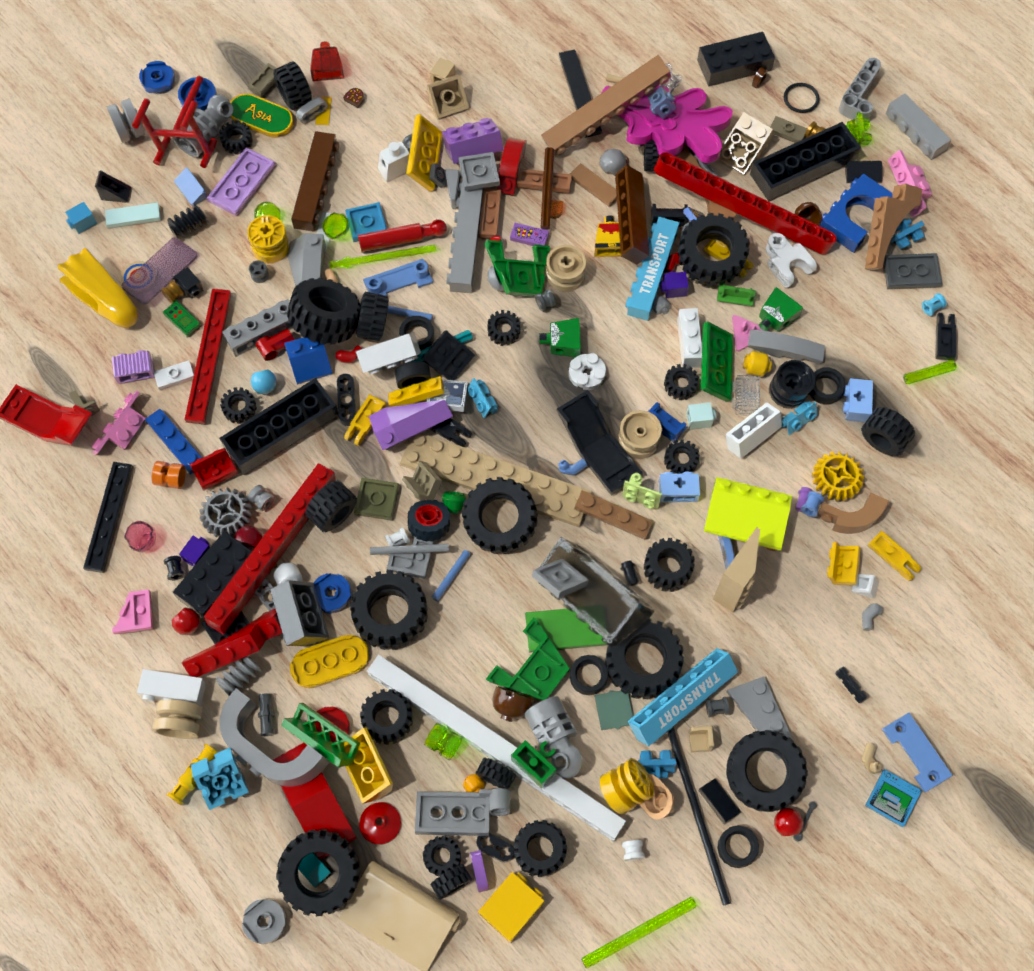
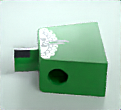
[759,287,803,332]
[539,318,581,358]

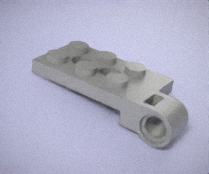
[415,788,511,836]

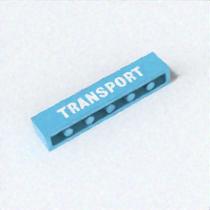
[625,217,679,321]
[628,648,738,747]

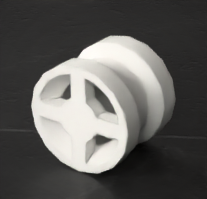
[622,840,645,861]

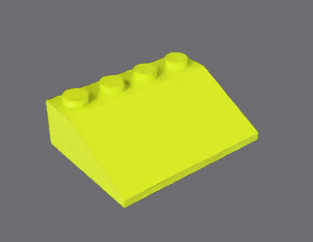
[703,477,792,551]

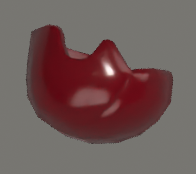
[234,526,263,547]

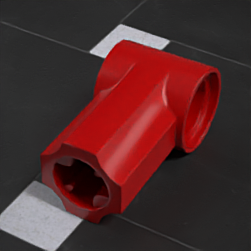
[255,329,294,361]

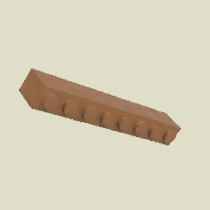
[541,54,671,156]

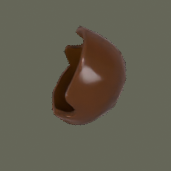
[794,202,823,226]

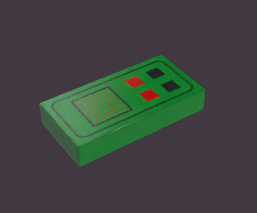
[163,301,201,338]

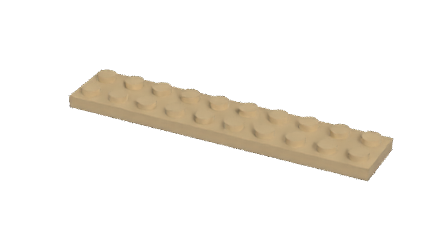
[400,433,592,527]

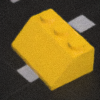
[343,727,393,804]

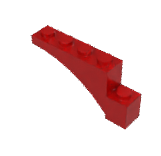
[182,608,282,677]

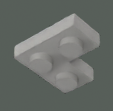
[387,537,434,579]

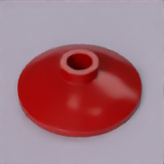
[359,802,401,845]

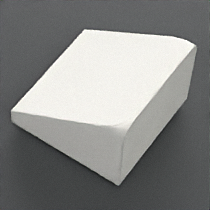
[852,574,879,598]

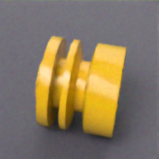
[247,215,289,264]
[599,758,654,814]

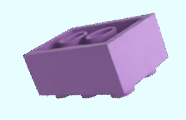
[442,118,503,164]

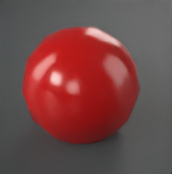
[171,608,200,635]
[774,808,803,836]

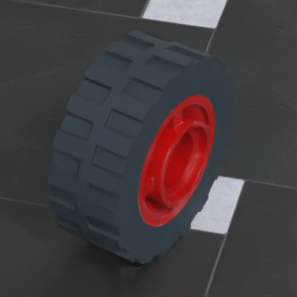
[407,500,450,542]

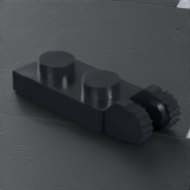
[935,312,956,361]
[429,418,472,447]

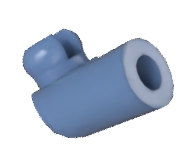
[558,459,587,475]

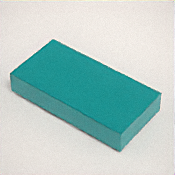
[298,853,331,889]

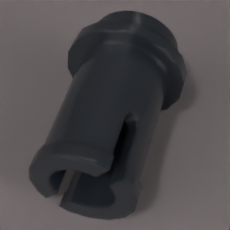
[620,560,640,587]

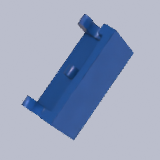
[648,402,687,443]

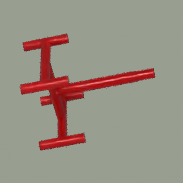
[132,76,217,168]

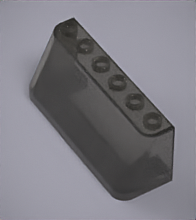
[538,537,656,646]

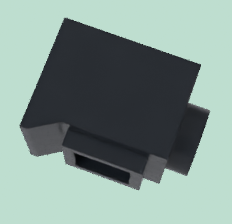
[173,267,204,299]

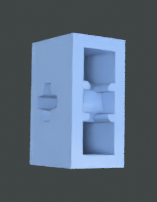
[843,378,873,422]
[658,472,700,502]

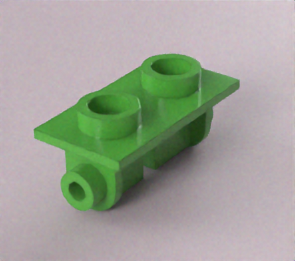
[717,284,756,306]

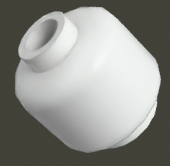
[274,563,303,585]

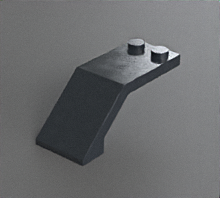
[556,390,643,496]

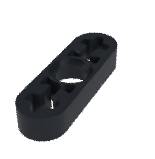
[337,373,356,426]

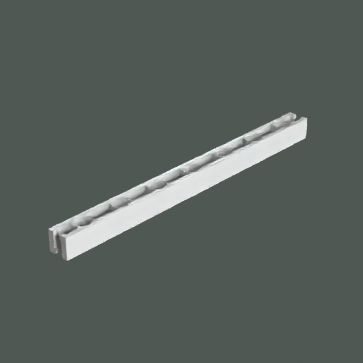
[367,655,626,842]

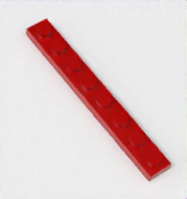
[184,289,231,424]

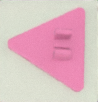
[732,315,770,352]

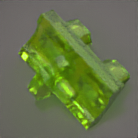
[846,112,872,145]

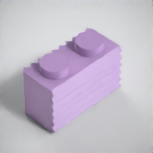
[112,350,155,384]

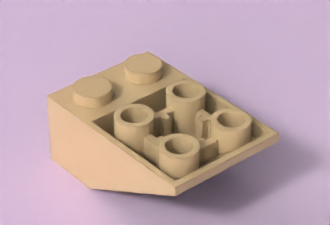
[718,112,775,175]

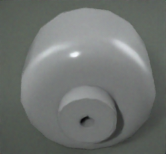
[652,296,671,315]

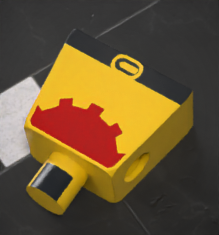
[594,215,621,257]

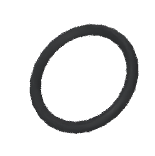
[783,82,820,113]

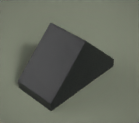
[95,170,131,203]

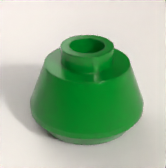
[441,491,468,513]

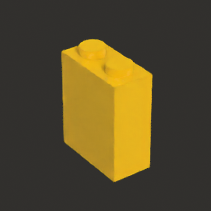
[478,872,544,943]

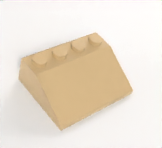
[713,527,760,612]

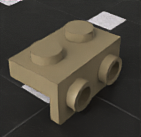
[402,461,442,501]

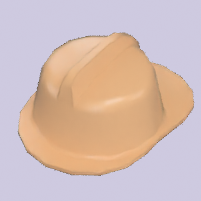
[639,774,675,820]

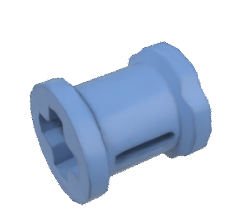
[801,491,824,517]

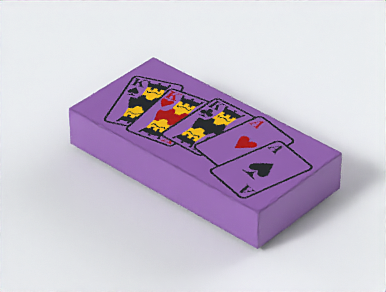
[510,223,549,246]

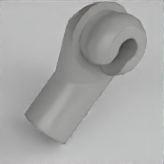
[862,603,883,631]

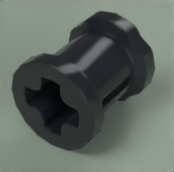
[163,555,185,581]

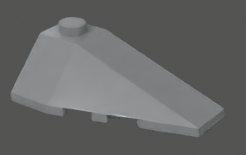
[288,233,326,286]

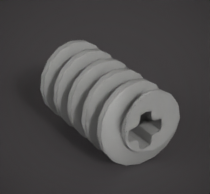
[216,656,262,696]

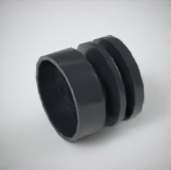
[769,360,815,409]

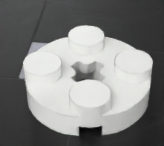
[569,353,606,390]

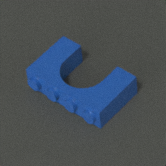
[820,174,893,253]

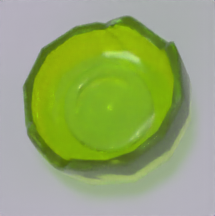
[254,201,281,220]
[322,212,349,240]

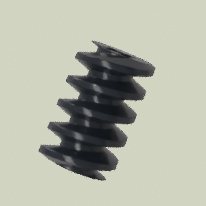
[167,204,209,240]

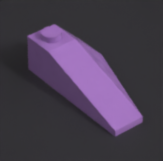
[369,399,453,450]

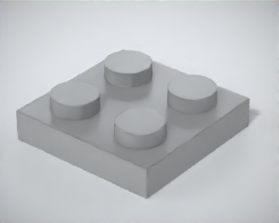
[458,152,500,191]
[532,559,589,598]

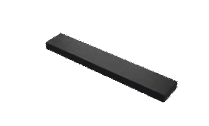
[559,49,602,138]
[83,462,133,573]

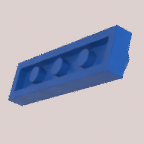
[145,409,202,475]

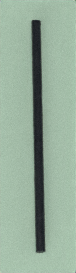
[667,726,731,906]

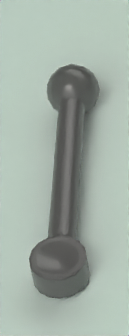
[793,801,817,842]

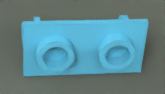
[467,378,498,419]
[781,401,818,436]

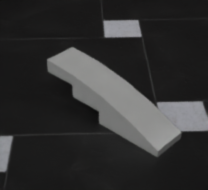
[748,329,825,364]

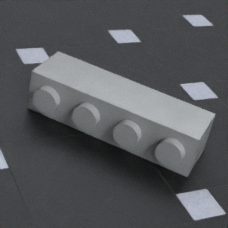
[886,93,951,160]

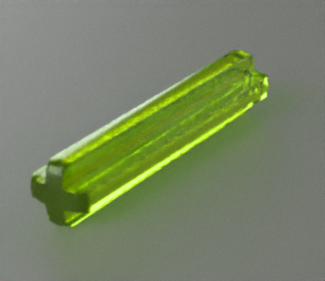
[903,360,957,384]

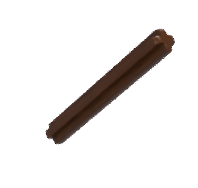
[540,147,554,230]

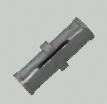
[258,693,274,736]

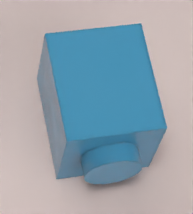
[65,202,97,234]

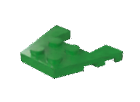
[485,240,550,297]
[486,617,570,701]

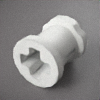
[385,528,410,546]

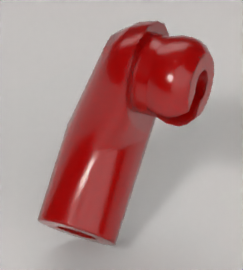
[335,345,362,363]

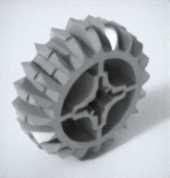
[199,487,252,537]

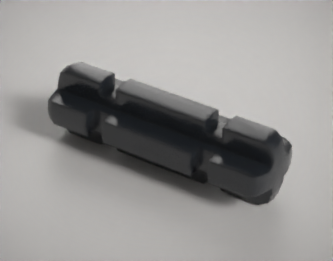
[835,666,868,703]

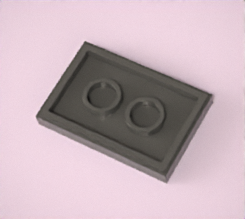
[883,253,942,290]

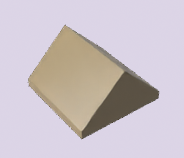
[427,75,469,119]

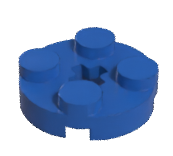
[139,61,175,93]
[314,573,351,614]

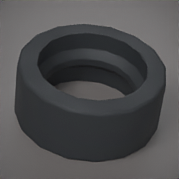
[399,316,434,351]
[394,361,431,389]
[810,367,845,404]
[570,655,608,696]
[717,825,759,868]

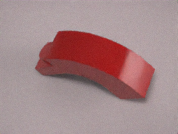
[497,137,527,195]

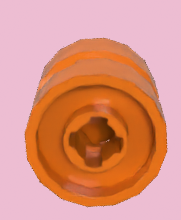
[151,461,186,489]

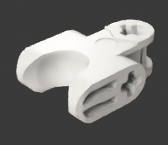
[766,233,817,288]

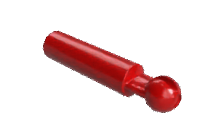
[358,219,447,253]

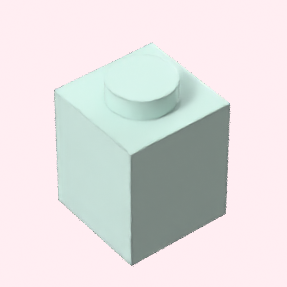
[686,402,716,430]

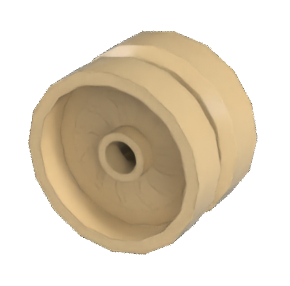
[546,245,586,292]
[618,410,662,459]
[152,699,203,739]

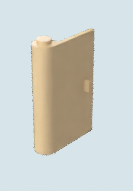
[339,861,461,971]

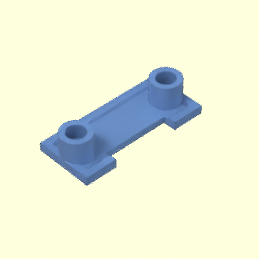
[363,259,433,296]
[882,713,953,793]

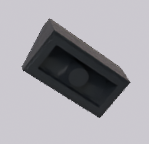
[845,161,882,183]
[698,778,741,825]

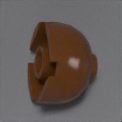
[492,686,534,722]

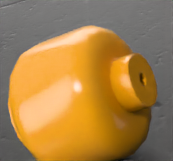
[463,774,486,793]

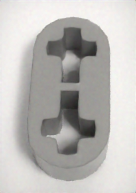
[296,97,327,124]

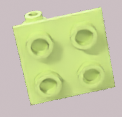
[622,473,662,509]

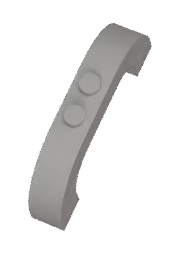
[220,688,329,786]

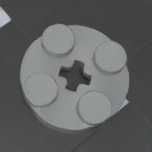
[242,899,287,945]

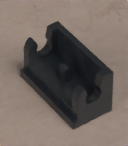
[651,204,688,227]

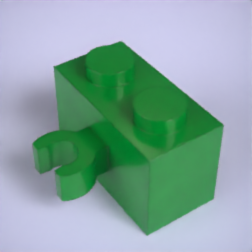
[511,740,556,789]

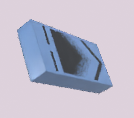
[718,535,735,569]

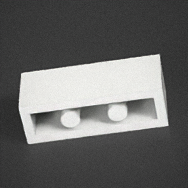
[677,308,702,368]
[726,403,782,459]
[137,669,206,706]

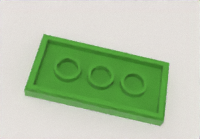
[525,605,608,653]

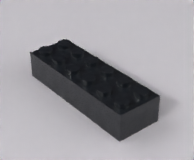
[750,122,861,201]
[219,378,338,475]

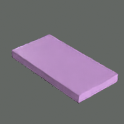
[207,147,276,216]

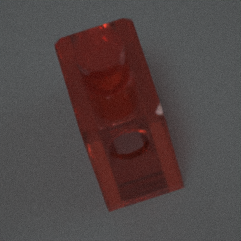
[310,41,345,82]

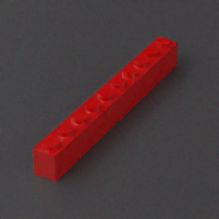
[204,463,336,635]

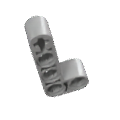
[839,58,881,124]

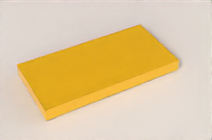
[406,114,442,192]

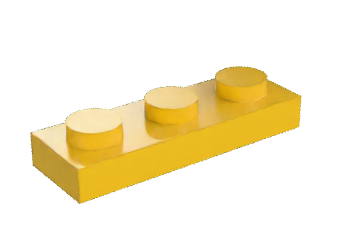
[388,376,444,407]

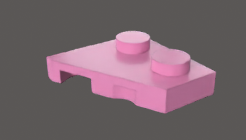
[112,589,153,635]

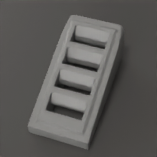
[445,169,460,210]

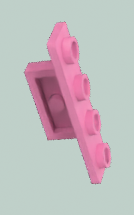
[888,150,932,217]
[92,390,146,455]

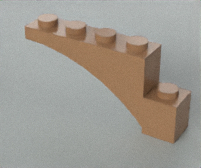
[865,184,923,270]

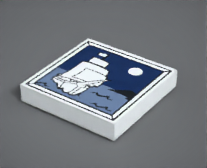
[427,380,468,412]

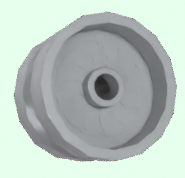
[106,98,145,143]

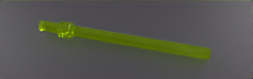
[329,244,436,269]

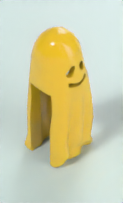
[58,248,138,328]

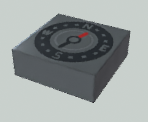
[429,163,446,188]

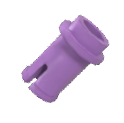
[795,487,813,513]

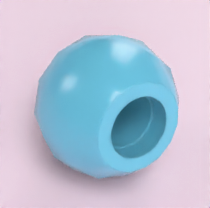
[251,370,276,394]

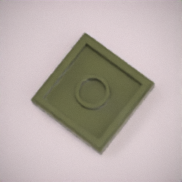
[354,478,399,521]

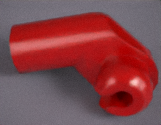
[665,253,680,273]

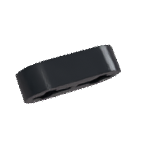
[476,833,514,863]

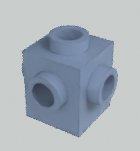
[648,86,677,119]

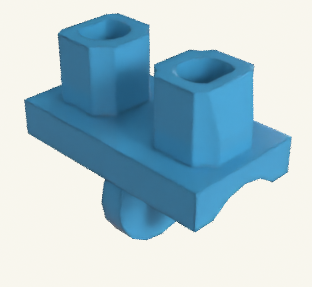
[890,218,924,250]
[638,750,676,779]

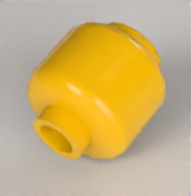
[743,351,772,377]

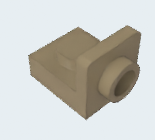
[69,390,100,416]

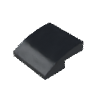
[422,330,475,380]

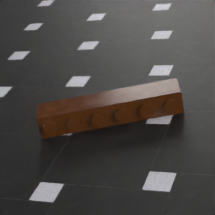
[291,131,339,232]
[615,165,649,265]

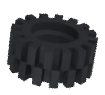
[219,120,253,154]
[644,140,660,171]
[487,310,520,346]
[664,364,699,400]
[220,387,257,424]
[664,439,700,474]
[476,757,516,790]
[423,836,461,876]
[430,864,472,900]

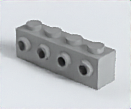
[222,299,293,357]

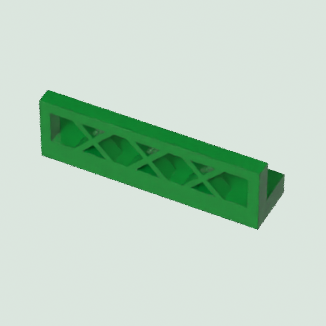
[281,703,360,767]

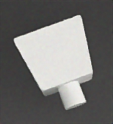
[378,142,409,182]

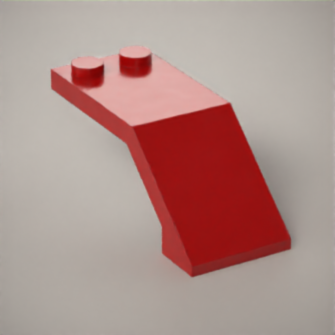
[0,384,92,445]
[273,743,357,860]

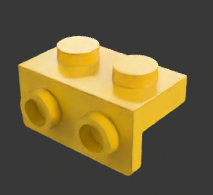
[827,542,861,585]

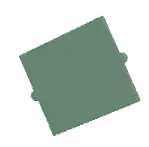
[594,690,633,730]

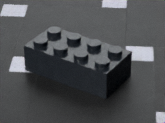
[697,31,775,87]
[173,532,252,618]

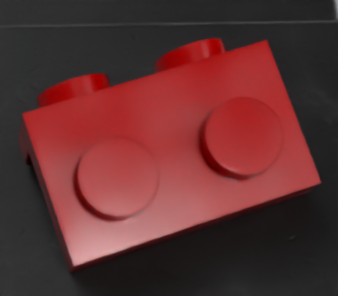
[190,448,238,491]

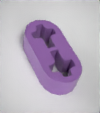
[470,850,489,892]

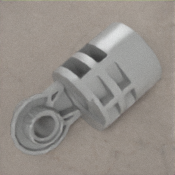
[172,94,233,158]
[525,696,582,778]

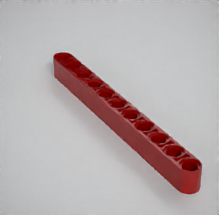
[654,152,836,255]

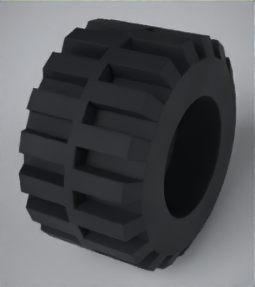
[273,61,312,110]
[356,291,389,341]
[861,407,915,457]
[305,480,357,532]
[643,538,695,592]
[360,689,413,745]
[514,820,567,877]

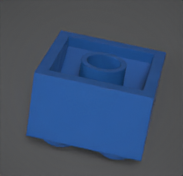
[284,338,332,384]

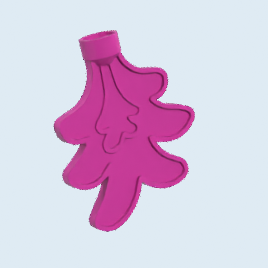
[601,85,733,163]

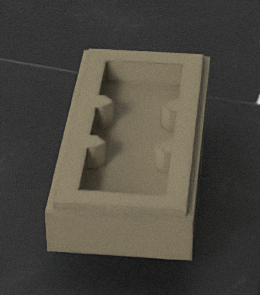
[247,63,276,97]
[770,116,807,143]

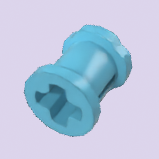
[922,293,947,316]

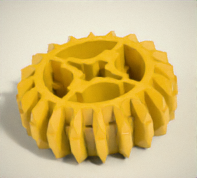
[812,451,865,502]

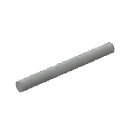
[370,544,449,555]

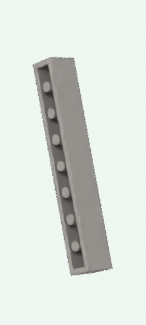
[447,170,484,293]

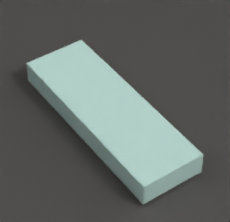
[105,202,161,228]

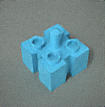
[191,748,249,810]

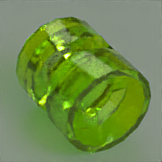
[424,723,463,760]

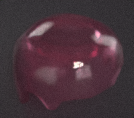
[124,520,156,553]

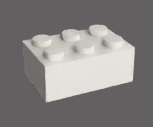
[356,332,421,375]

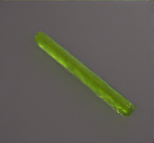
[581,897,697,968]

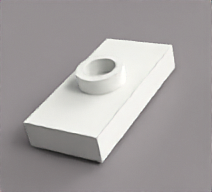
[153,360,194,390]

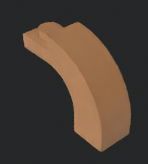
[817,493,889,534]

